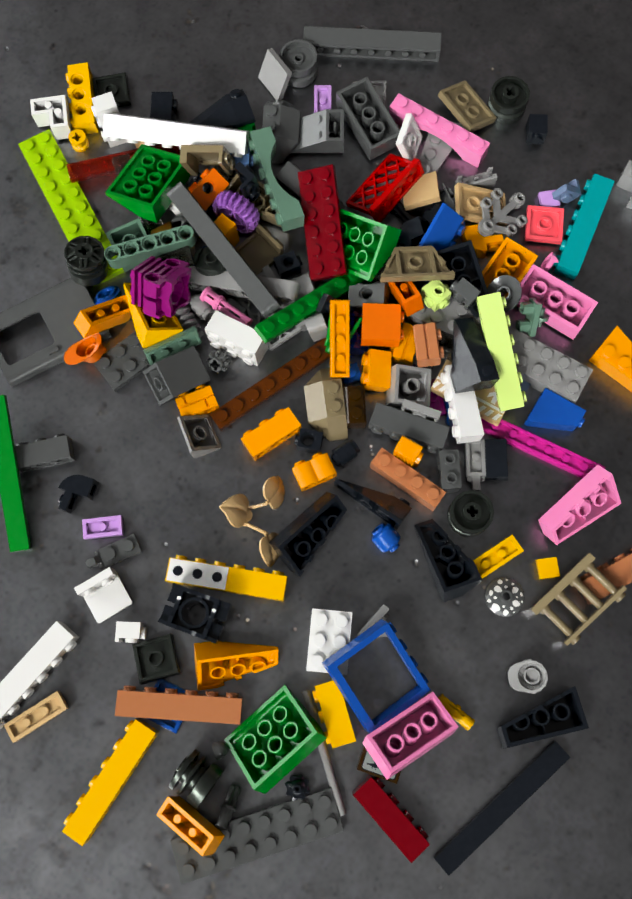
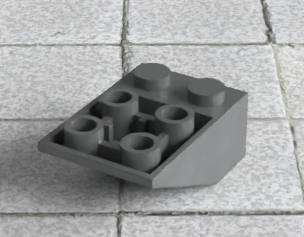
[291,109,344,153]

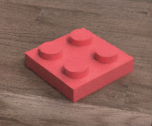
[524,205,564,245]

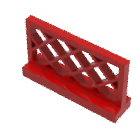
[345,153,424,222]

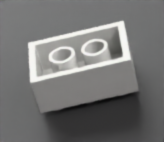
[205,310,268,366]
[306,608,353,675]

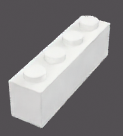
[440,365,484,444]

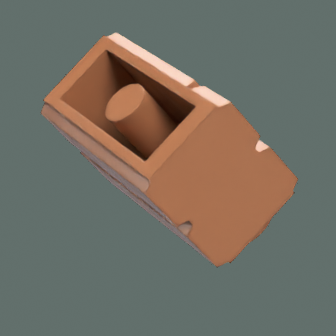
[413,322,444,368]

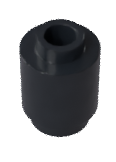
[331,439,360,466]

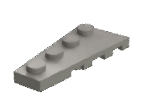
[419,121,465,175]

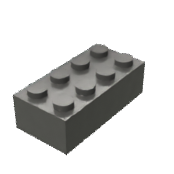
[336,77,400,160]

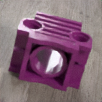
[130,256,192,319]

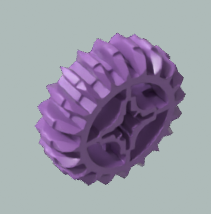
[212,190,260,234]

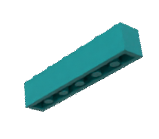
[553,173,615,281]

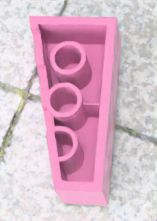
[538,464,621,545]

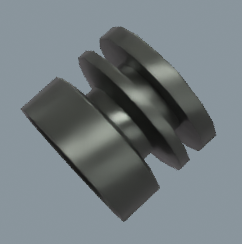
[64,236,108,286]
[168,749,224,809]

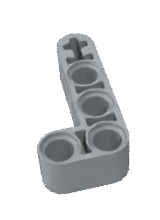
[291,273,328,342]

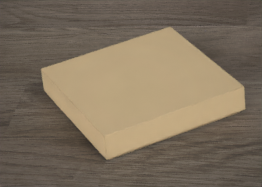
[403,171,441,211]

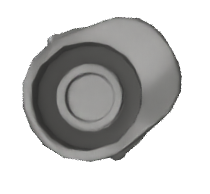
[508,658,548,694]

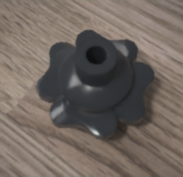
[285,774,310,801]

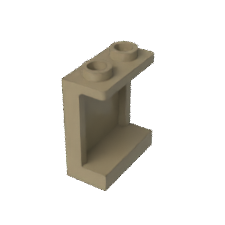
[179,145,236,176]
[235,224,283,275]

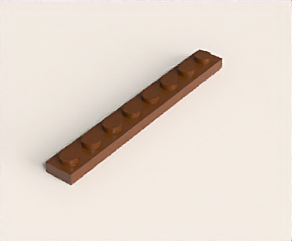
[210,338,330,431]

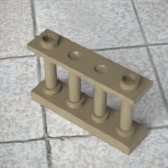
[531,553,627,646]

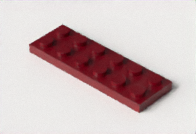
[298,164,348,281]

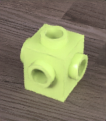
[421,280,452,312]

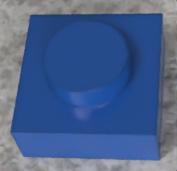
[341,362,361,387]

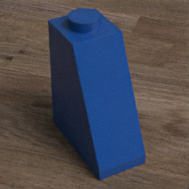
[523,388,586,431]

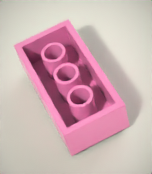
[516,264,598,340]
[363,692,459,780]

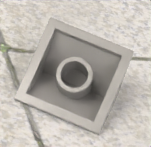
[177,414,222,459]

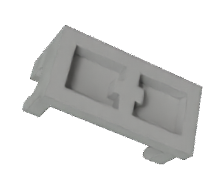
[455,167,498,189]

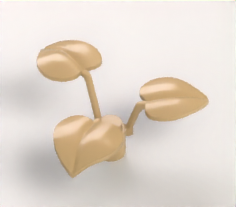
[219,476,285,567]

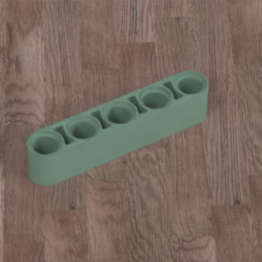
[104,225,196,269]

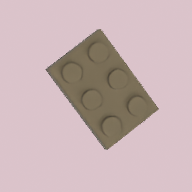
[438,80,497,133]

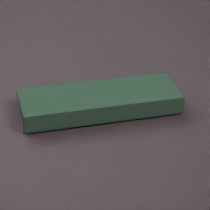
[143,326,202,366]

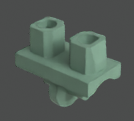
[515,298,549,337]

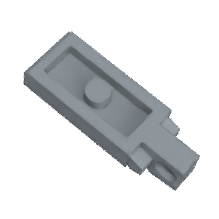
[464,439,486,491]

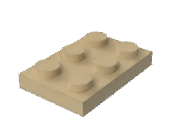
[454,182,507,227]

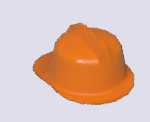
[64,333,107,365]

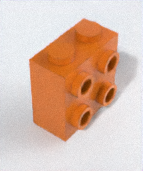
[361,303,404,347]

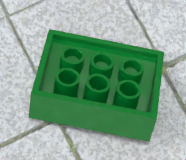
[105,144,191,223]
[340,209,402,282]
[224,685,327,794]

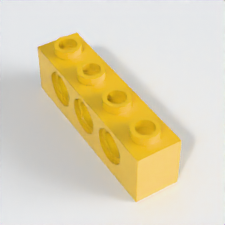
[66,62,99,135]

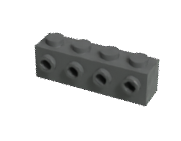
[368,402,450,454]

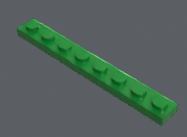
[254,272,379,344]

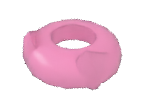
[539,252,559,273]

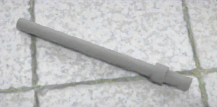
[302,690,347,816]

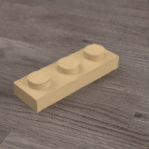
[4,691,69,743]

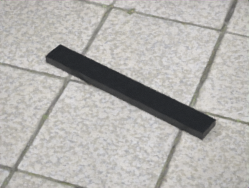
[434,741,571,876]

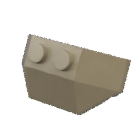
[304,368,348,442]

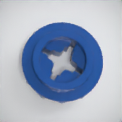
[94,286,122,305]

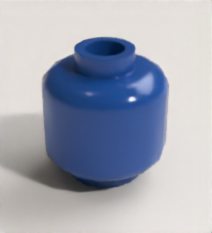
[371,523,401,553]

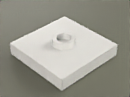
[396,113,423,161]

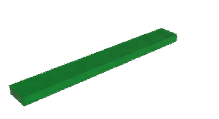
[0,395,31,552]

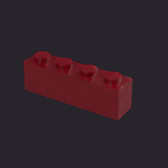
[352,775,430,863]

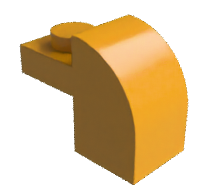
[461,224,504,258]

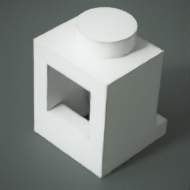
[115,621,147,643]

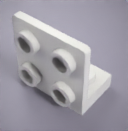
[74,567,133,623]

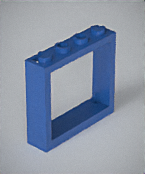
[322,619,431,734]

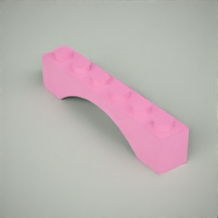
[389,93,490,168]

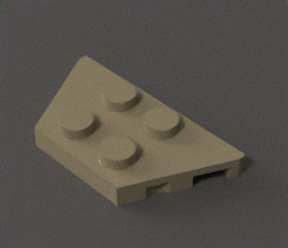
[380,246,455,283]

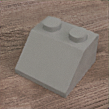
[386,364,432,408]

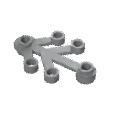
[478,188,528,237]

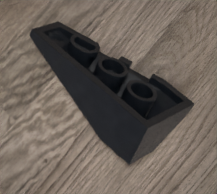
[189,89,256,129]
[437,240,488,318]
[450,317,499,394]
[334,478,412,530]
[414,519,482,602]

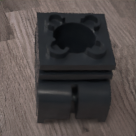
[158,583,232,644]

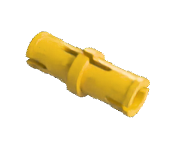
[438,693,475,731]

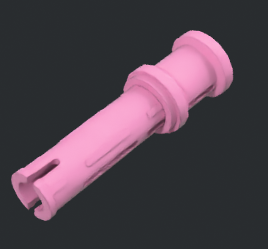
[200,286,253,327]

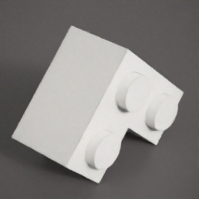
[91,91,127,148]
[30,95,73,140]

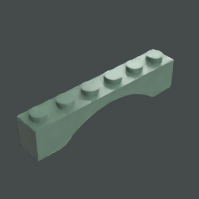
[247,126,305,232]

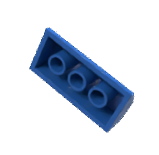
[415,203,466,285]

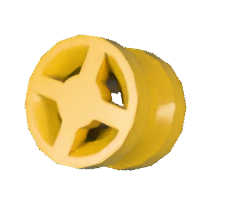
[68,129,89,152]

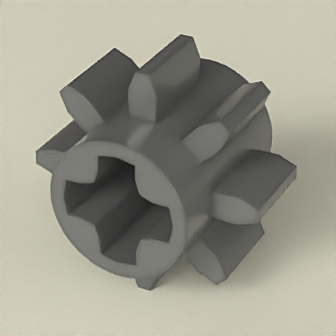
[206,349,231,374]

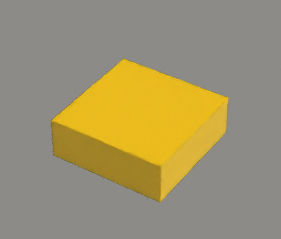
[535,557,560,580]

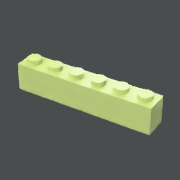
[476,292,527,412]

